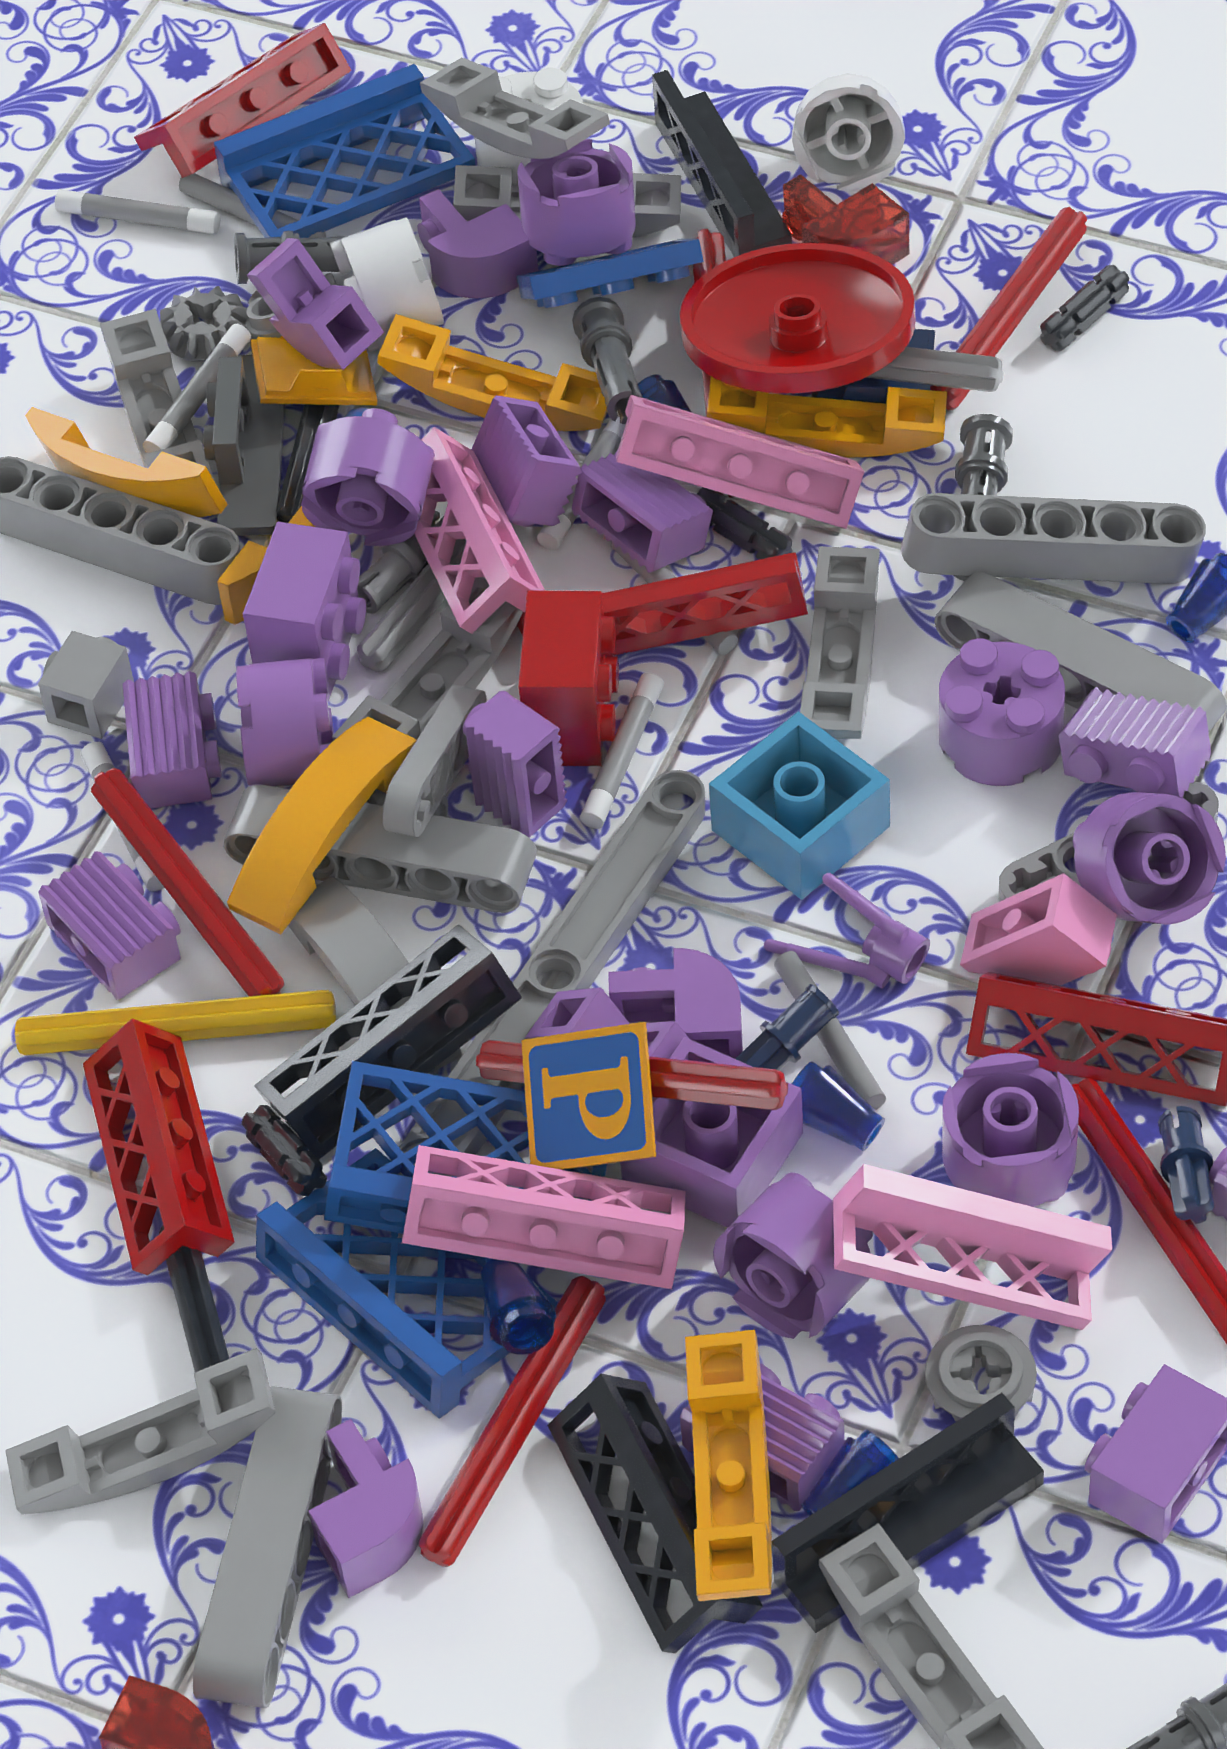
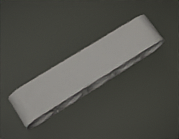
[0,456,241,605]
[901,493,1206,584]
[934,572,1227,732]
[223,785,537,913]
[193,1386,342,1708]

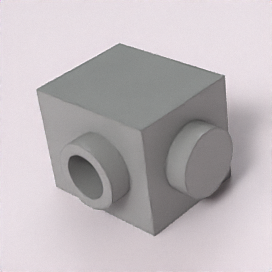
[38,631,134,739]

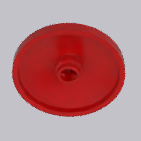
[680,243,916,394]

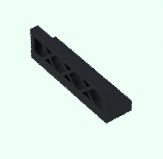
[652,70,792,257]
[254,924,522,1160]
[547,1373,763,1654]
[772,1392,1044,1633]

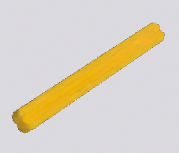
[15,990,337,1055]

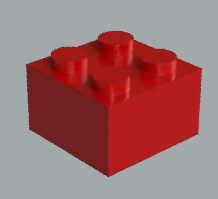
[518,590,619,766]

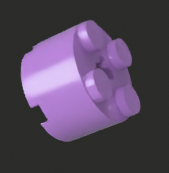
[517,139,636,266]
[301,408,435,546]
[939,638,1065,786]
[236,658,334,787]
[1072,792,1226,925]
[942,1053,1079,1207]
[713,1172,873,1339]

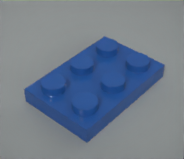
[516,239,704,309]

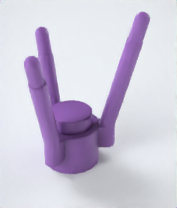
[764,873,930,989]

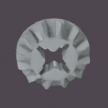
[160,286,248,361]
[925,1325,1037,1421]

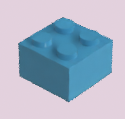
[709,711,890,900]

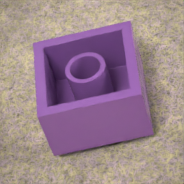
[243,522,366,702]
[620,1037,803,1228]

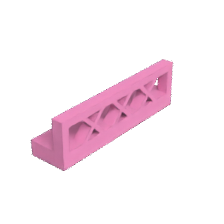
[616,395,864,529]
[414,427,545,634]
[402,1145,686,1289]
[833,1164,1112,1330]

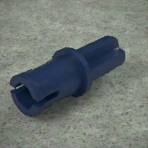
[735,984,839,1070]
[1158,1106,1215,1224]

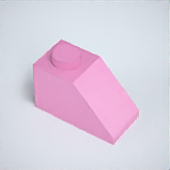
[960,873,1117,986]

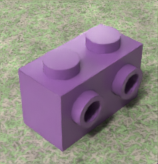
[1085,1364,1227,1544]

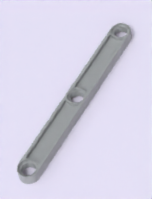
[397,770,705,1177]

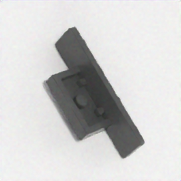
[203,354,285,536]

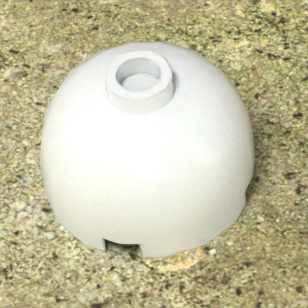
[792,73,905,191]

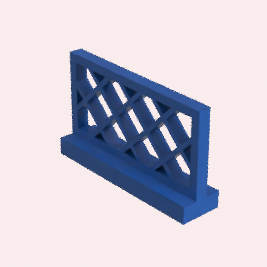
[214,63,476,238]
[324,1061,607,1234]
[256,1148,558,1419]

